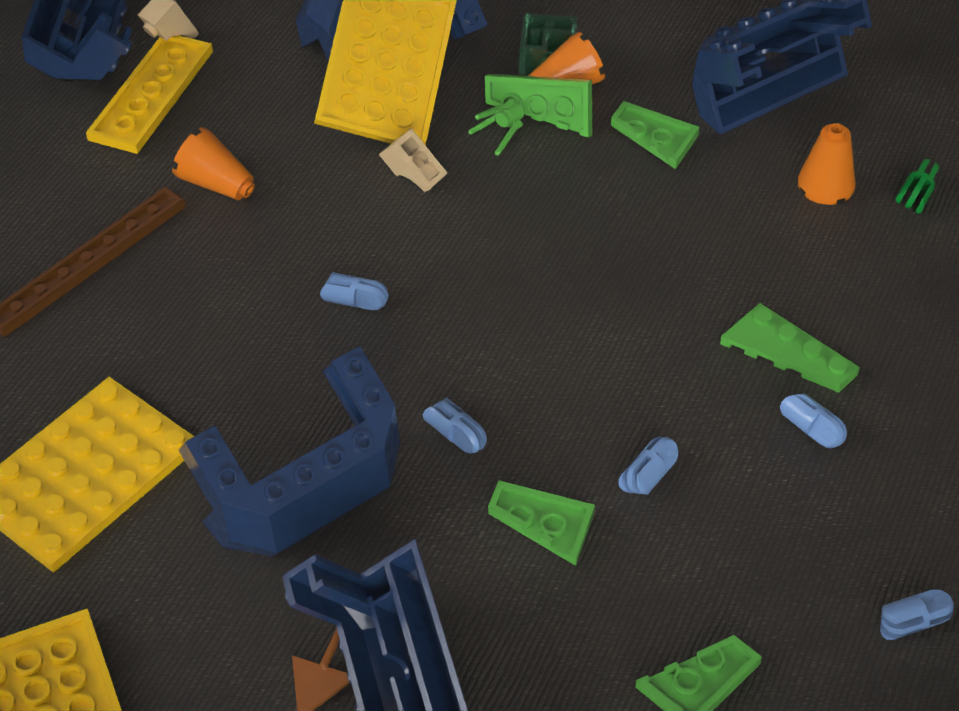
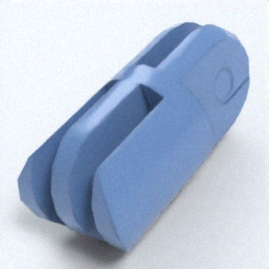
[320,272,389,310]
[780,393,847,448]
[423,397,487,454]
[618,437,678,495]
[880,590,954,640]

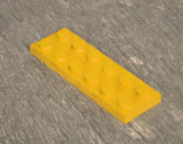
[86,35,213,154]

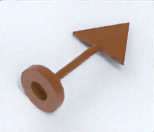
[292,628,350,711]

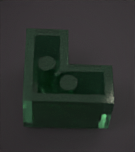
[519,14,578,74]

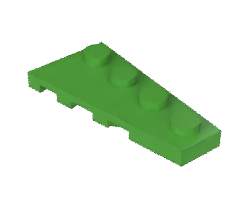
[485,74,592,138]
[720,303,860,393]

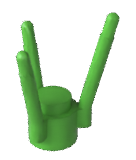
[468,99,524,156]

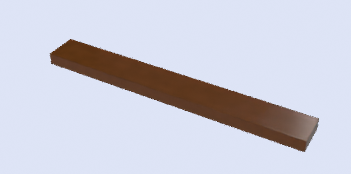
[0,187,186,337]

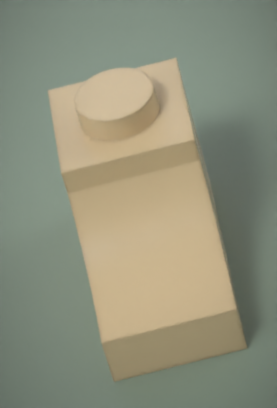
[138,0,199,41]
[379,129,447,193]

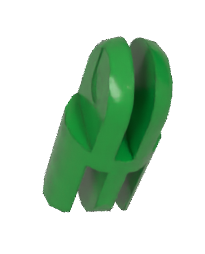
[895,159,940,214]

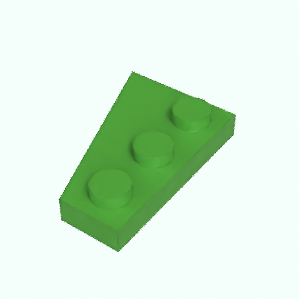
[611,101,700,169]
[488,480,595,566]
[635,635,762,711]

